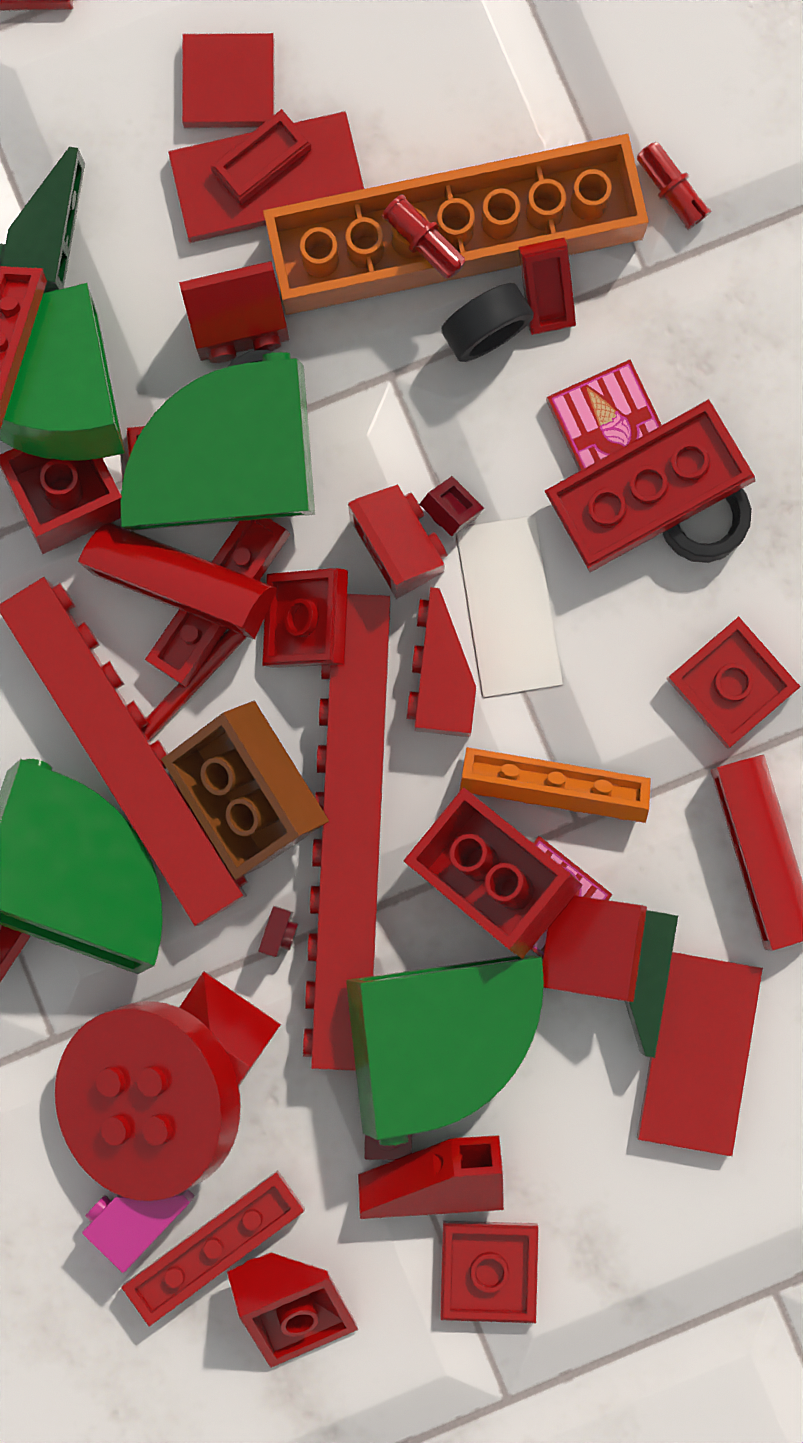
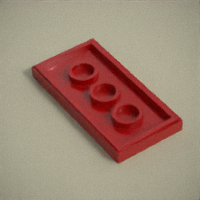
[168,111,364,243]
[545,399,755,572]
[637,952,763,1157]

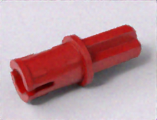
[637,142,711,230]
[382,195,465,279]

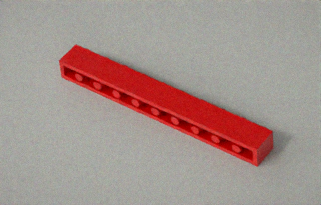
[303,594,391,1071]

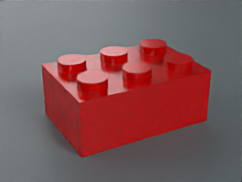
[403,787,583,959]

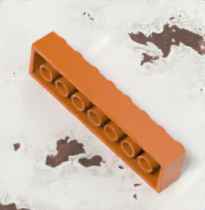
[263,133,649,315]

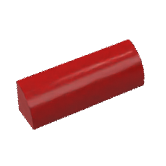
[77,523,278,640]
[710,754,803,951]

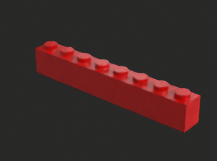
[0,577,248,926]

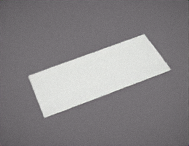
[457,515,563,697]

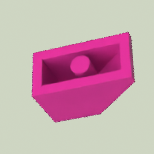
[82,1189,195,1273]

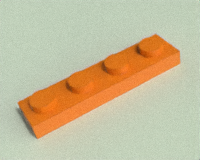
[459,747,651,823]

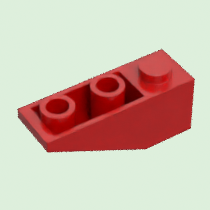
[406,587,476,737]
[358,1135,504,1219]

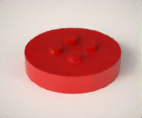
[55,1001,241,1201]

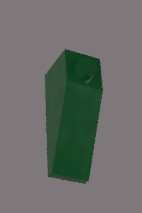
[0,147,85,293]
[625,910,678,1058]

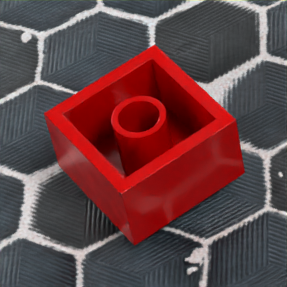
[0,448,122,555]

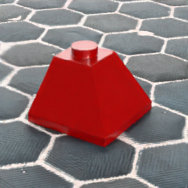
[179,971,281,1086]
[227,1252,358,1368]

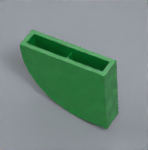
[0,283,125,460]
[121,352,315,531]
[0,758,163,974]
[346,955,544,1146]

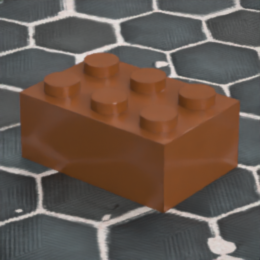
[161,700,329,880]

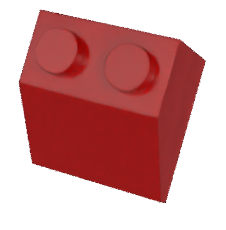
[179,261,290,363]
[348,484,448,599]

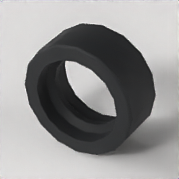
[441,283,534,362]
[663,489,752,563]

